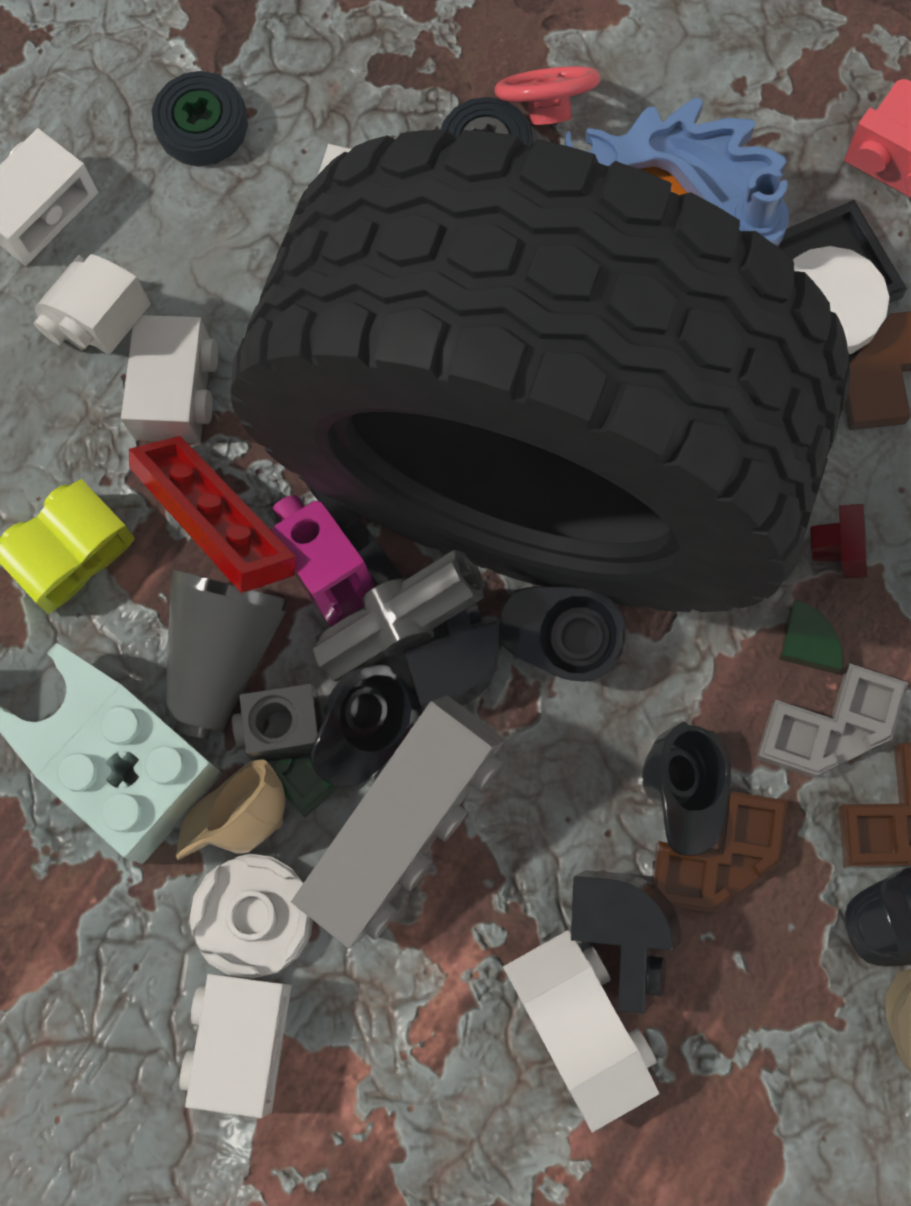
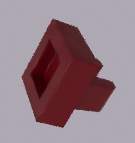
[810,504,868,578]

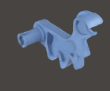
[565,97,789,246]

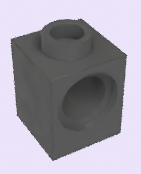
[232,683,322,762]

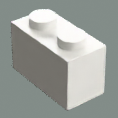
[0,128,99,266]
[121,315,218,443]
[179,974,292,1118]

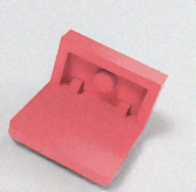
[844,79,911,198]

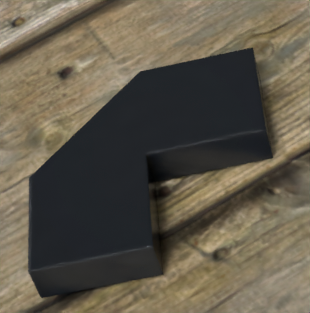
[305,482,403,585]

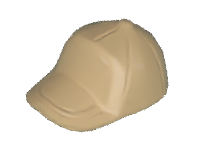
[176,760,286,860]

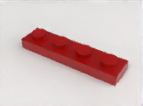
[129,436,296,593]

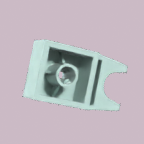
[0,643,223,864]

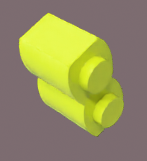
[0,479,135,614]

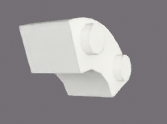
[33,254,151,355]
[503,930,659,1133]

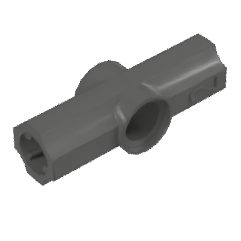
[312,550,486,682]

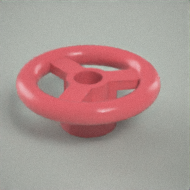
[494,66,601,125]

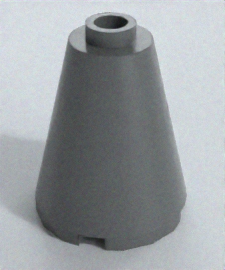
[165,569,288,739]

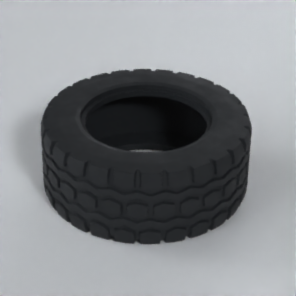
[230,130,850,612]

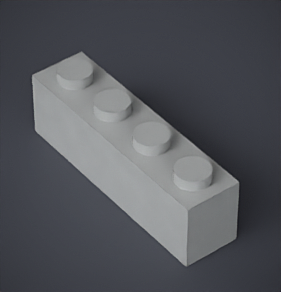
[291,695,506,949]

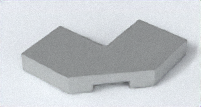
[756,664,908,778]

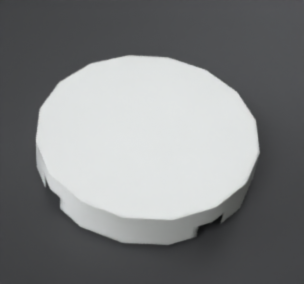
[793,246,889,354]
[189,854,313,979]

